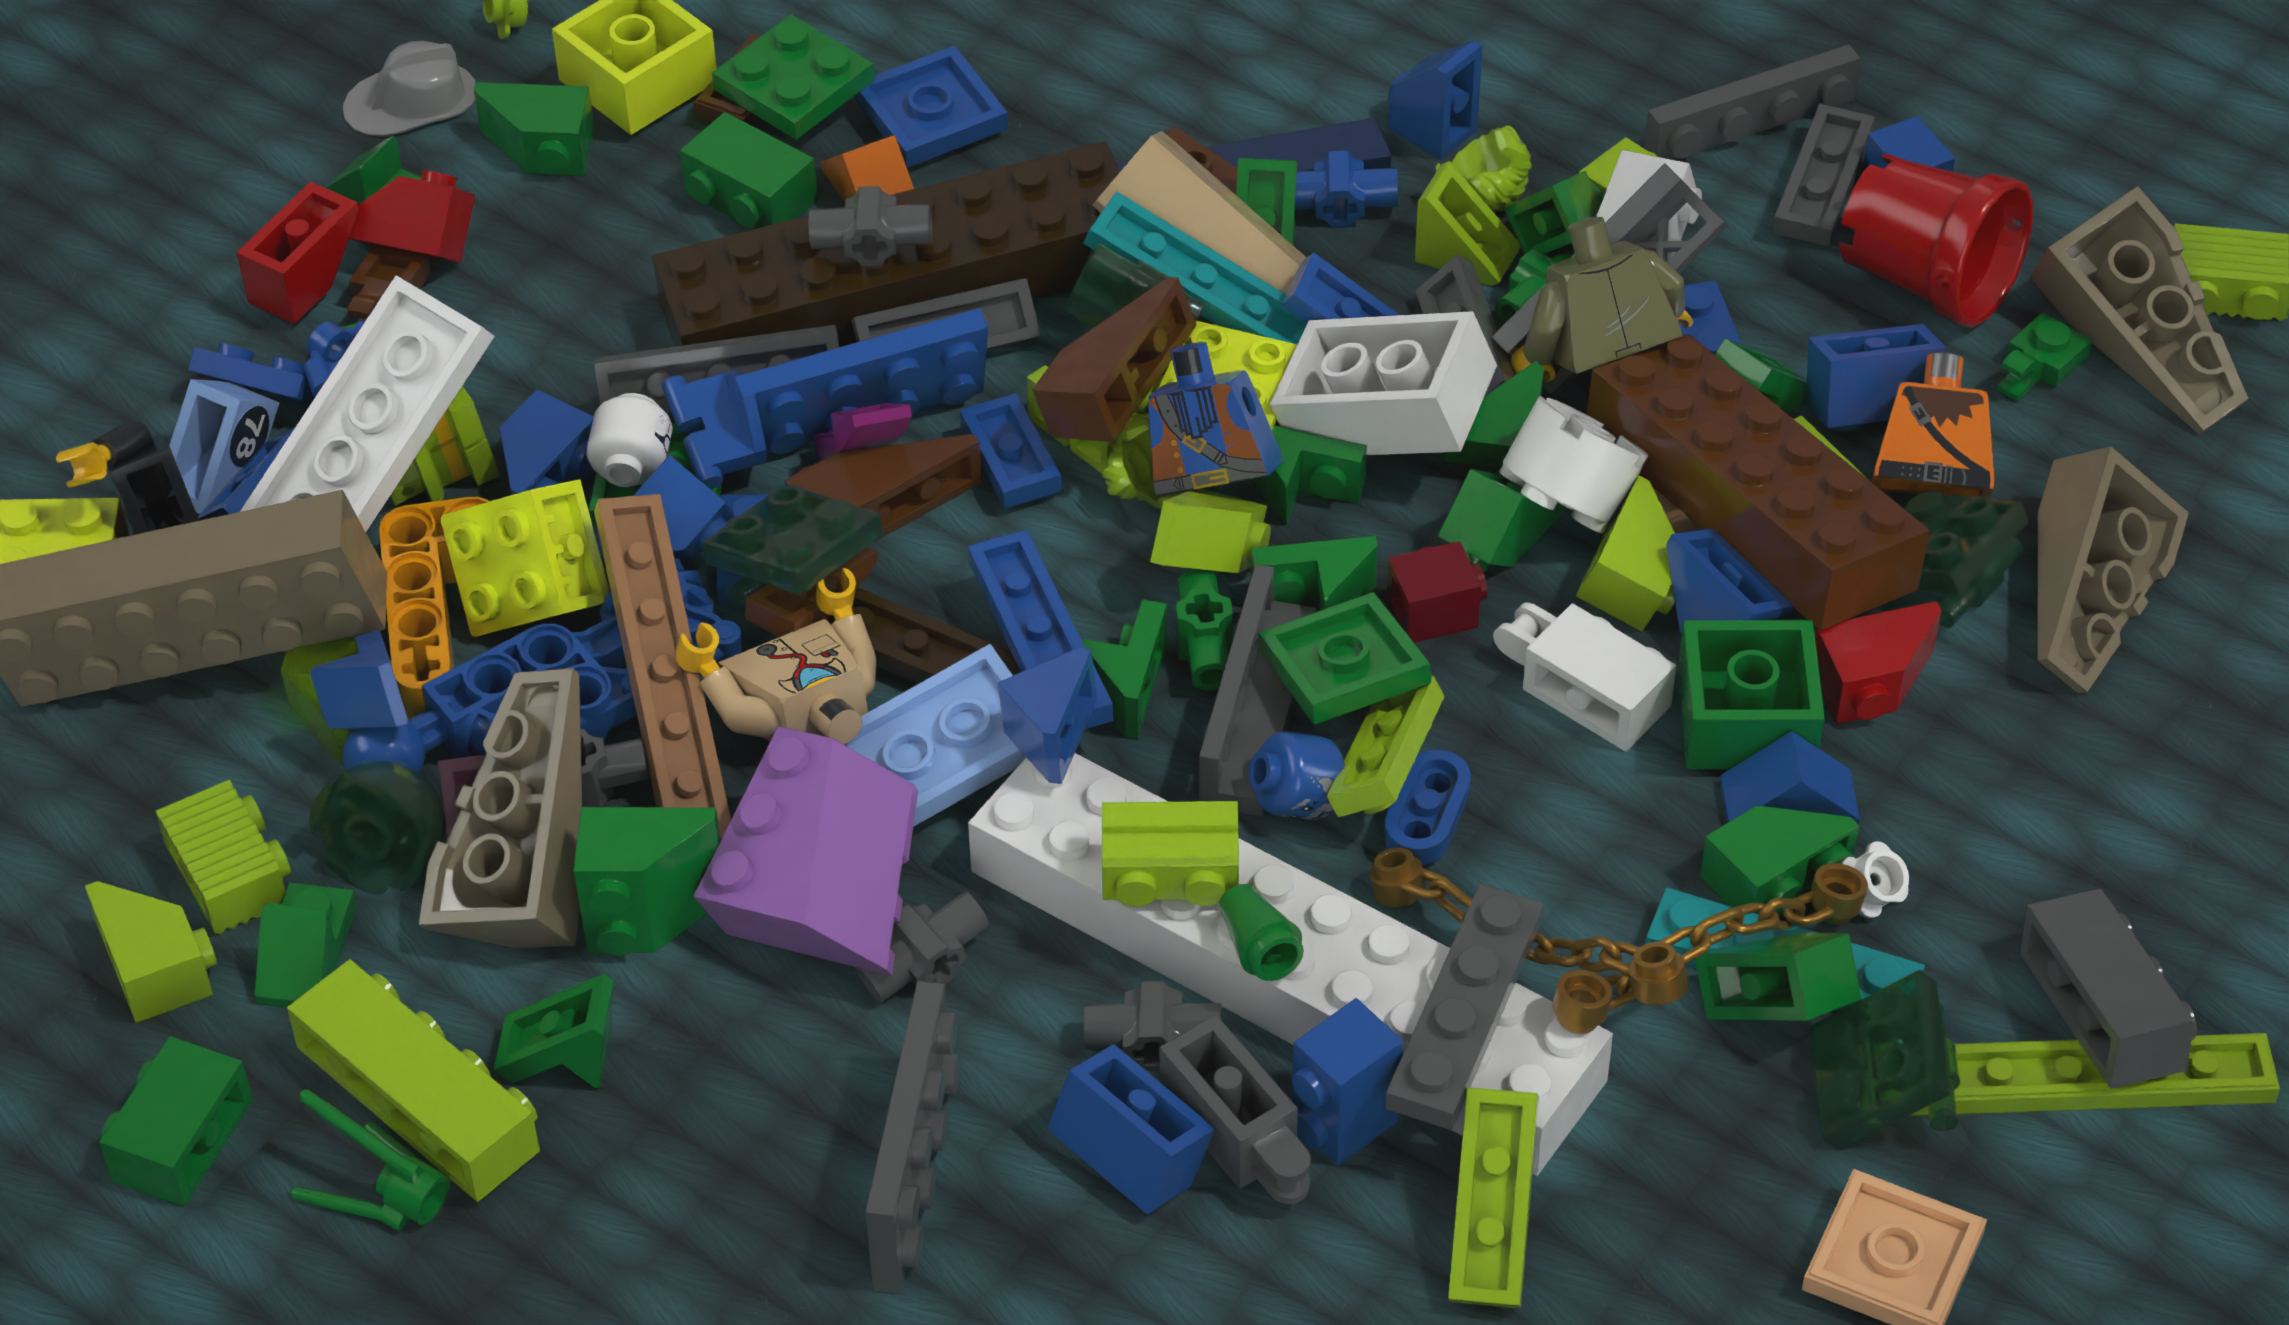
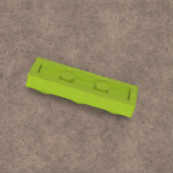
[1327,675,1445,817]
[1448,1087,1539,1309]

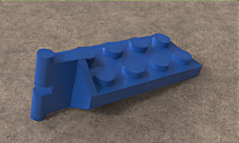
[661,308,988,489]

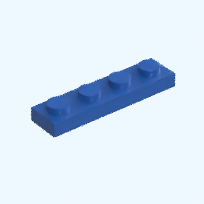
[968,530,1113,729]

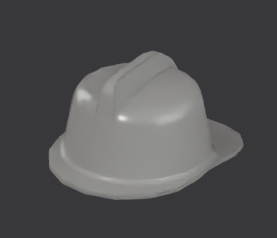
[343,41,476,137]

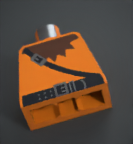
[1871,353,1994,502]

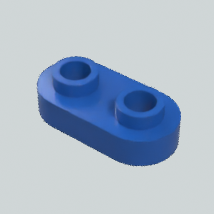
[1384,749,1471,865]

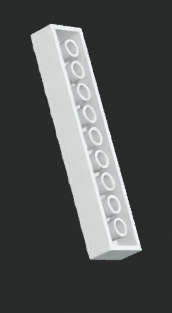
[968,753,1613,1176]

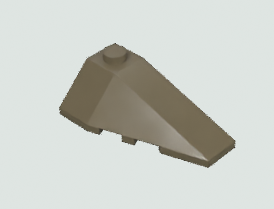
[2030,186,2249,435]
[2038,446,2189,693]
[419,668,582,949]

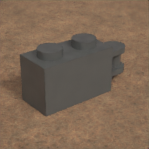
[1159,1015,1311,1204]

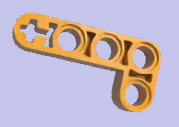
[379,497,489,720]

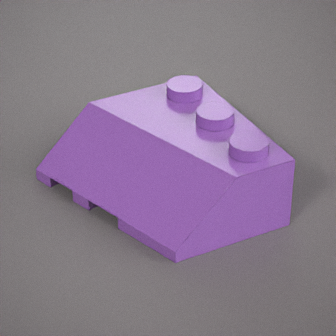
[693,726,918,976]

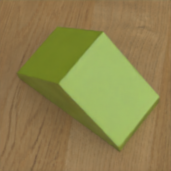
[1415,161,1521,286]

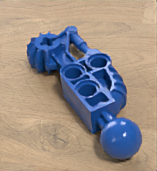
[342,558,742,794]

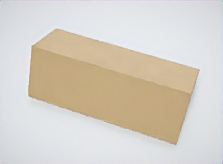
[1092,131,1307,294]

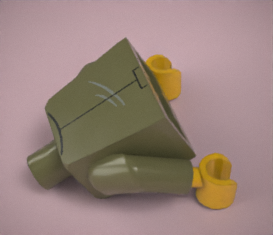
[1510,217,1693,382]

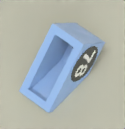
[169,379,279,514]

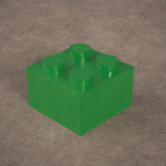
[1677,620,1825,769]

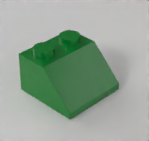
[574,807,720,956]

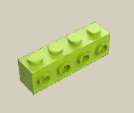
[287,959,540,1203]

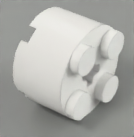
[1499,396,1648,533]

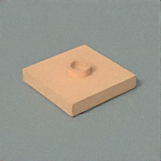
[1802,1169,1987,1325]

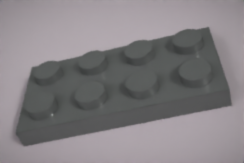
[865,981,961,1294]

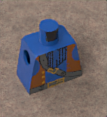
[1148,342,1283,496]

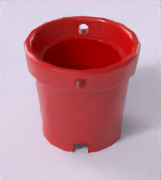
[1840,154,2033,328]

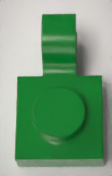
[1996,312,2093,401]

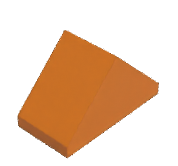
[821,135,914,202]

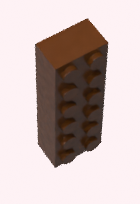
[1586,334,1930,630]

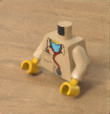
[675,568,876,744]

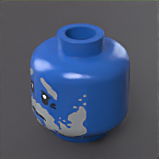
[1248,731,1345,820]

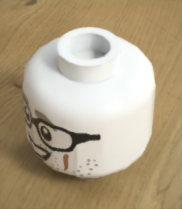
[586,393,673,487]

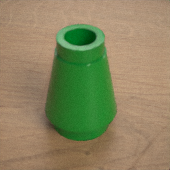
[1219,884,1304,981]

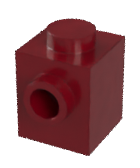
[1386,541,1488,643]

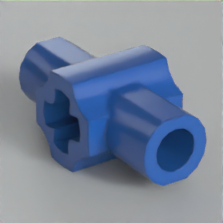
[1295,151,1398,228]

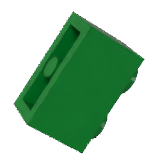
[680,112,818,229]
[99,1036,253,1207]

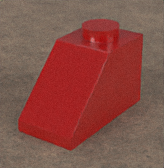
[349,170,475,263]
[236,181,359,325]
[1815,601,1941,724]

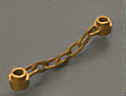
[1370,848,1688,1005]
[1552,863,1868,1034]

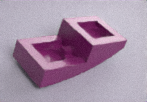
[814,403,912,459]

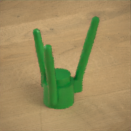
[290,1089,451,1231]

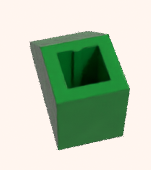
[1700,805,1859,916]

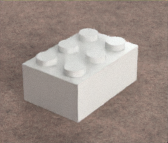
[1270,311,1497,455]

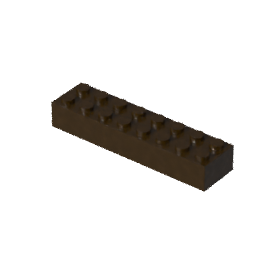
[652,141,1130,347]

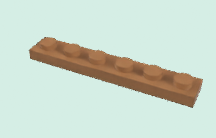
[594,494,731,842]

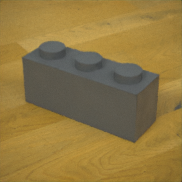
[2020,888,2197,1089]

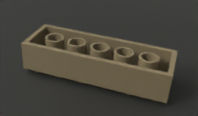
[0,490,387,707]

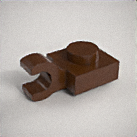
[347,244,431,321]

